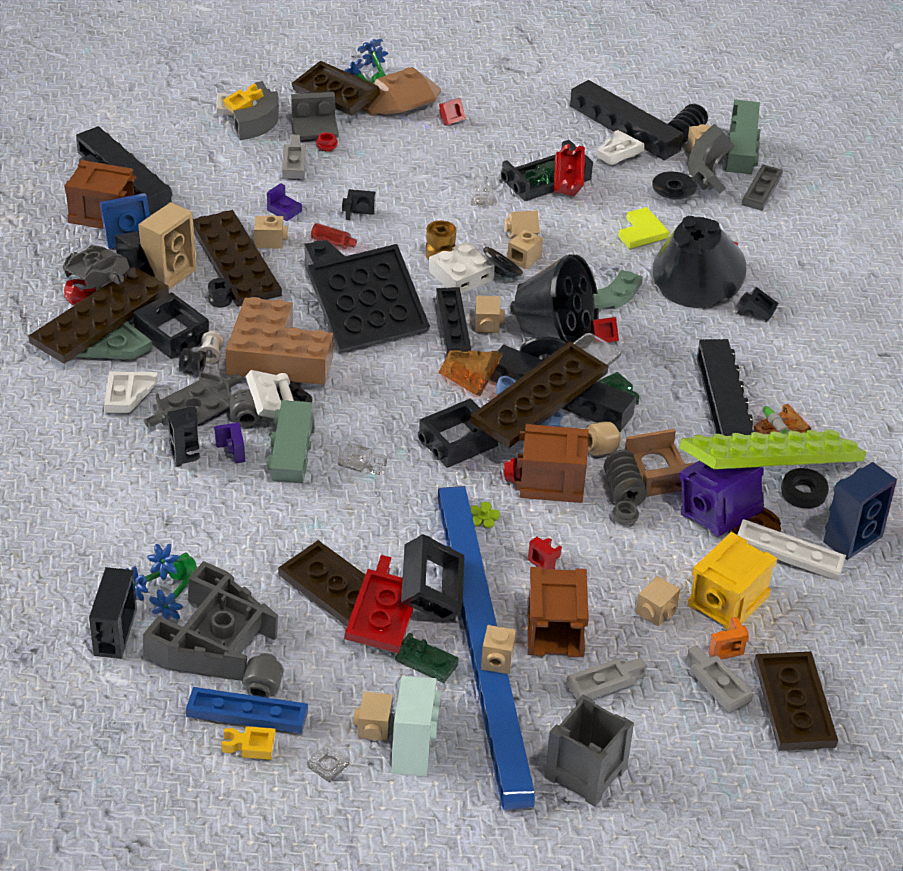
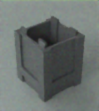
[545,694,634,807]

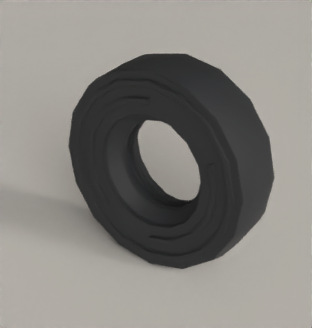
[781,468,829,509]

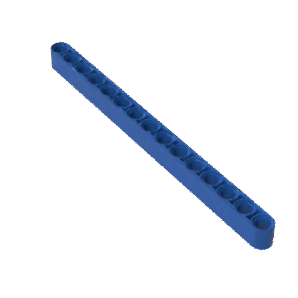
[438,486,535,810]

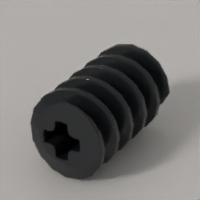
[668,103,709,142]

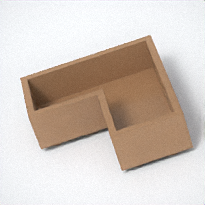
[226,297,333,385]

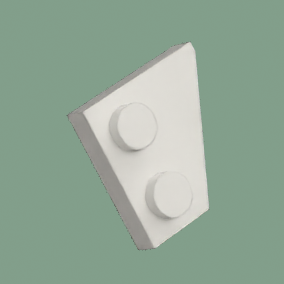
[597,130,644,165]

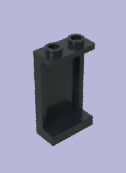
[501,140,593,201]

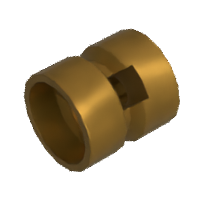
[426,220,457,260]

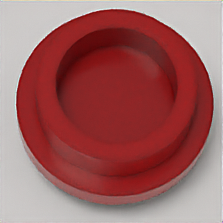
[316,132,338,152]
[504,458,522,484]

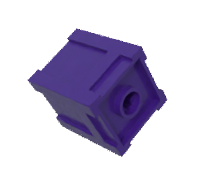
[680,460,764,537]

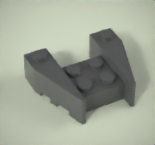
[143,561,278,681]

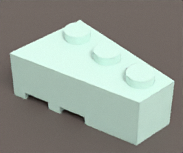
[391,676,441,777]

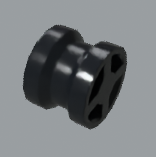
[208,278,232,308]
[179,347,206,376]

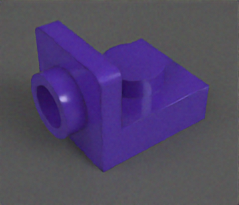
[267,183,302,221]
[214,422,246,464]

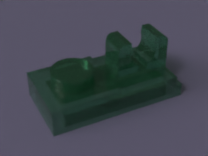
[395,633,459,683]

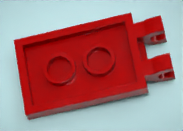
[344,555,414,653]

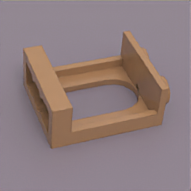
[625,428,693,497]

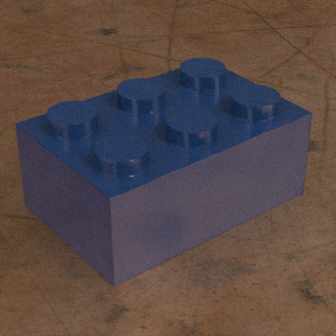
[823,462,897,560]

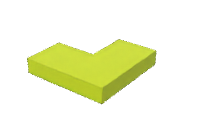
[618,207,669,249]

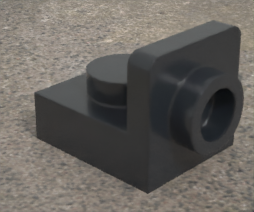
[342,189,376,220]
[737,287,779,322]

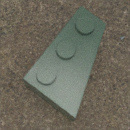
[726,99,761,174]
[267,400,315,483]

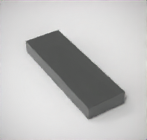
[742,164,783,211]

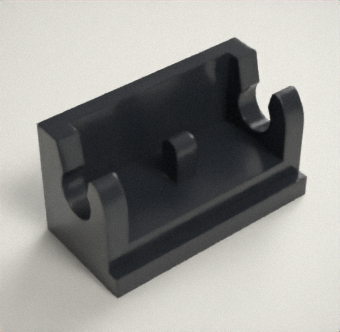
[167,406,200,467]

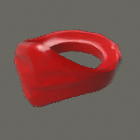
[64,279,96,305]

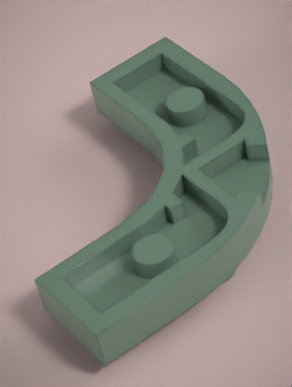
[594,270,643,312]

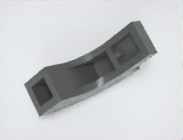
[233,81,279,140]
[688,124,734,194]

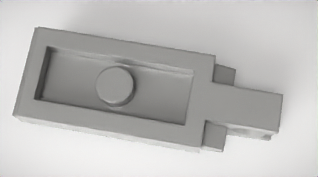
[282,135,306,179]
[686,645,753,713]
[566,658,647,700]

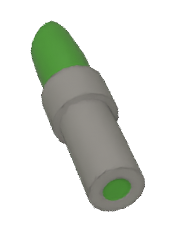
[763,406,789,434]

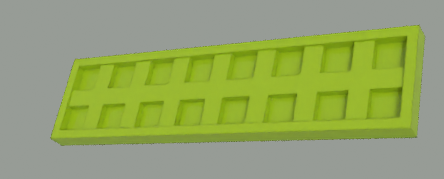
[679,429,867,469]

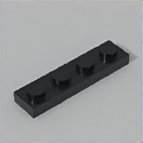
[436,287,471,357]

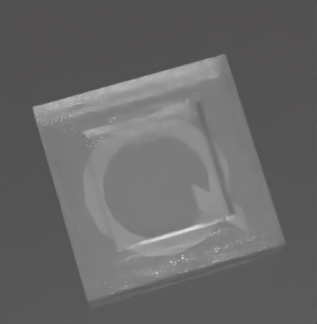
[307,743,350,783]

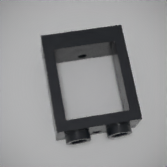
[133,292,209,359]
[418,398,498,468]
[401,534,464,623]
[89,567,137,659]

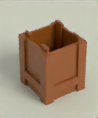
[64,160,136,229]
[515,424,589,503]
[527,567,589,657]

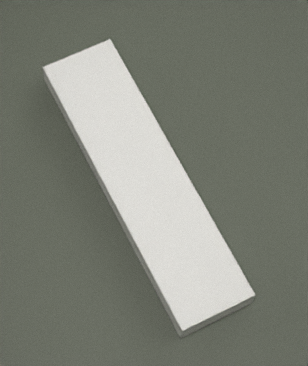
[737,519,846,581]

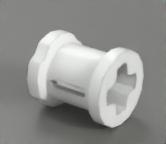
[198,331,224,364]

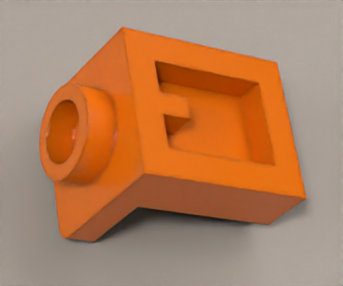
[708,617,749,660]

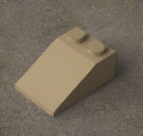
[138,202,197,289]

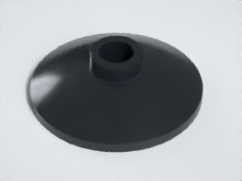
[652,171,697,199]
[483,247,523,276]
[519,337,567,360]

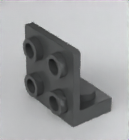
[291,92,339,141]

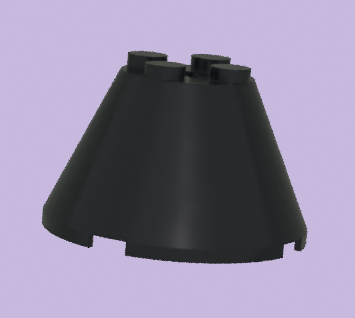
[653,216,747,308]
[510,254,599,350]

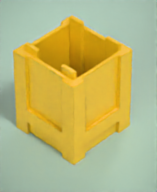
[687,532,777,630]

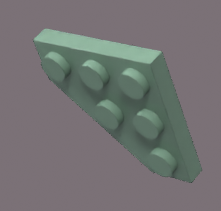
[75,322,153,359]

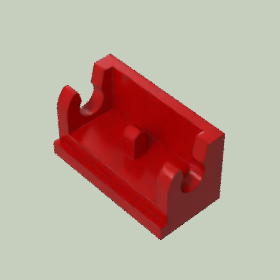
[554,144,585,196]

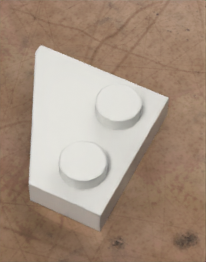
[104,372,158,413]

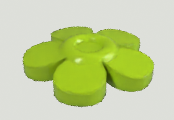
[471,502,500,529]

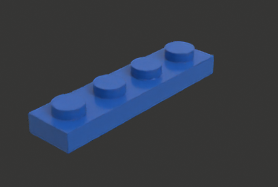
[186,687,308,734]

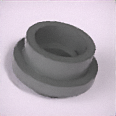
[612,501,639,525]

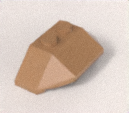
[362,67,441,116]

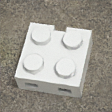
[429,242,495,294]

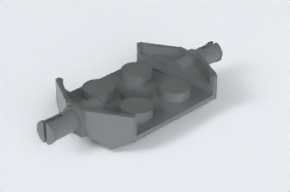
[63,245,130,289]
[144,371,242,429]

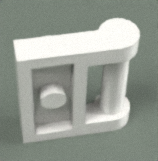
[246,370,294,418]

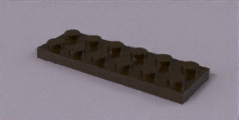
[193,210,282,307]
[28,267,169,364]
[470,342,609,448]

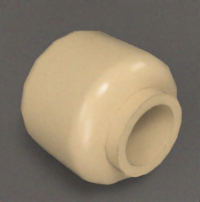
[586,422,621,456]

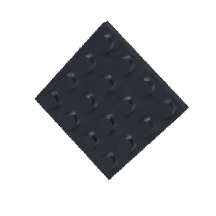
[307,244,430,354]

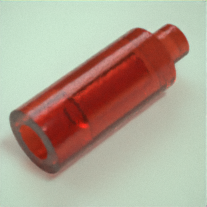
[311,223,357,249]

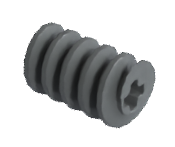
[603,450,647,506]

